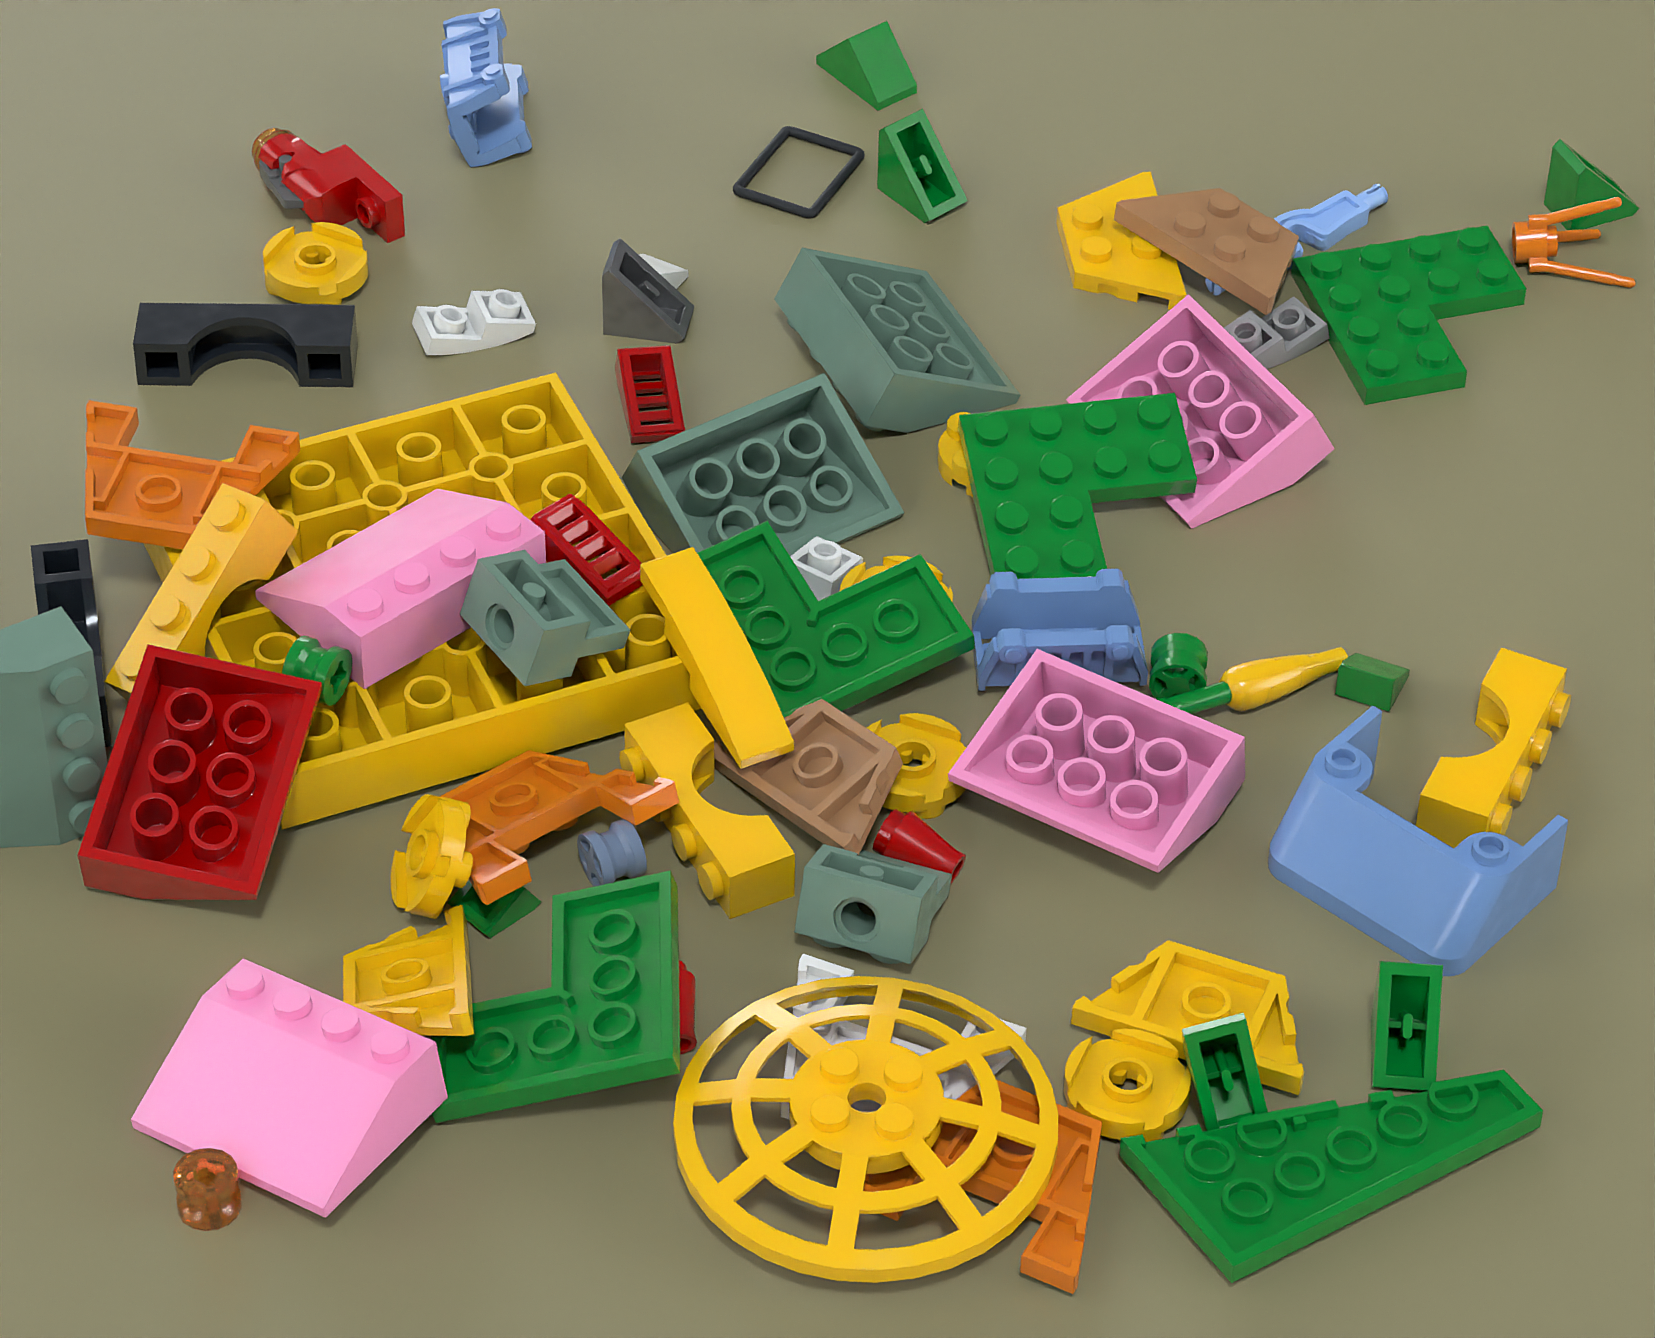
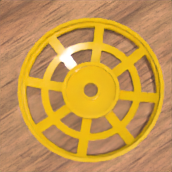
[673,976,1058,1283]

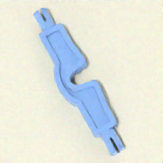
[1205,184,1388,295]

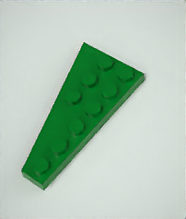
[1119,1069,1543,1283]

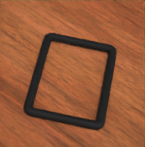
[733,126,865,218]

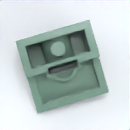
[460,550,630,686]
[794,844,952,964]

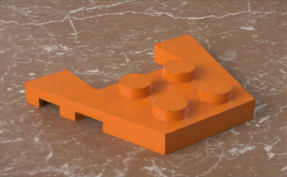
[85,400,300,549]
[439,750,679,905]
[863,1079,1102,1294]

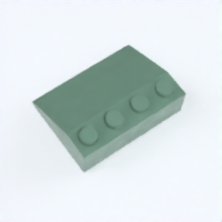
[774,247,1021,433]
[622,373,904,556]
[0,607,107,848]

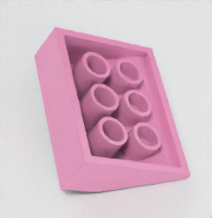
[1066,294,1334,529]
[255,489,546,689]
[948,649,1245,873]
[131,959,448,1218]

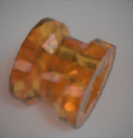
[173,1148,242,1231]

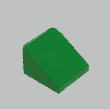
[1335,653,1410,712]
[448,879,542,939]

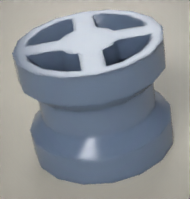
[577,819,647,887]

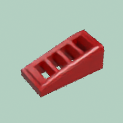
[615,345,685,443]
[531,494,643,606]

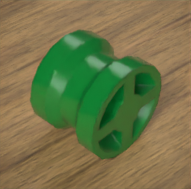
[1149,633,1208,698]
[282,636,353,706]

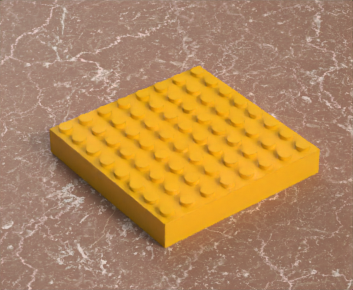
[143,372,701,830]

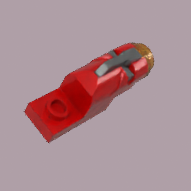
[252,128,405,243]

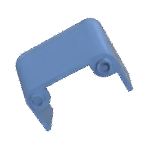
[1268,706,1568,976]

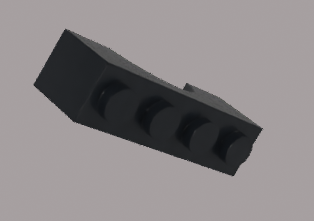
[133,302,358,387]
[31,539,112,747]

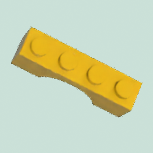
[104,483,298,701]
[1416,647,1571,848]
[619,702,795,919]

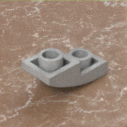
[1224,296,1329,369]

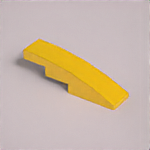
[640,547,794,769]

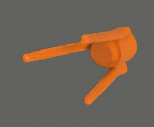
[1512,197,1636,288]

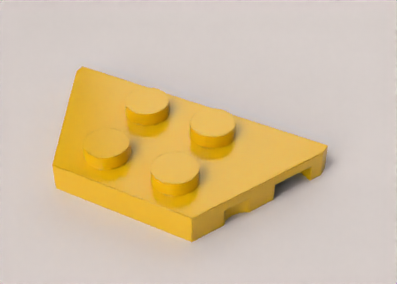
[1056,171,1187,310]
[343,905,474,1036]
[1071,940,1304,1095]

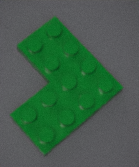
[1291,225,1527,405]
[958,393,1197,579]
[697,521,975,717]
[431,870,680,1123]

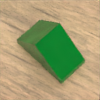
[816,21,917,111]
[877,108,968,223]
[1544,139,1640,230]
[1371,961,1443,1091]
[1182,1012,1268,1131]

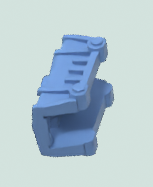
[440,8,532,167]
[971,569,1148,691]

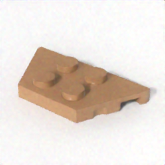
[1114,188,1299,315]
[714,699,903,855]

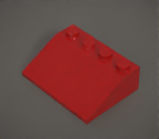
[77,644,322,900]

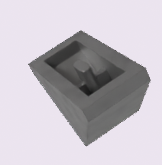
[602,238,694,344]

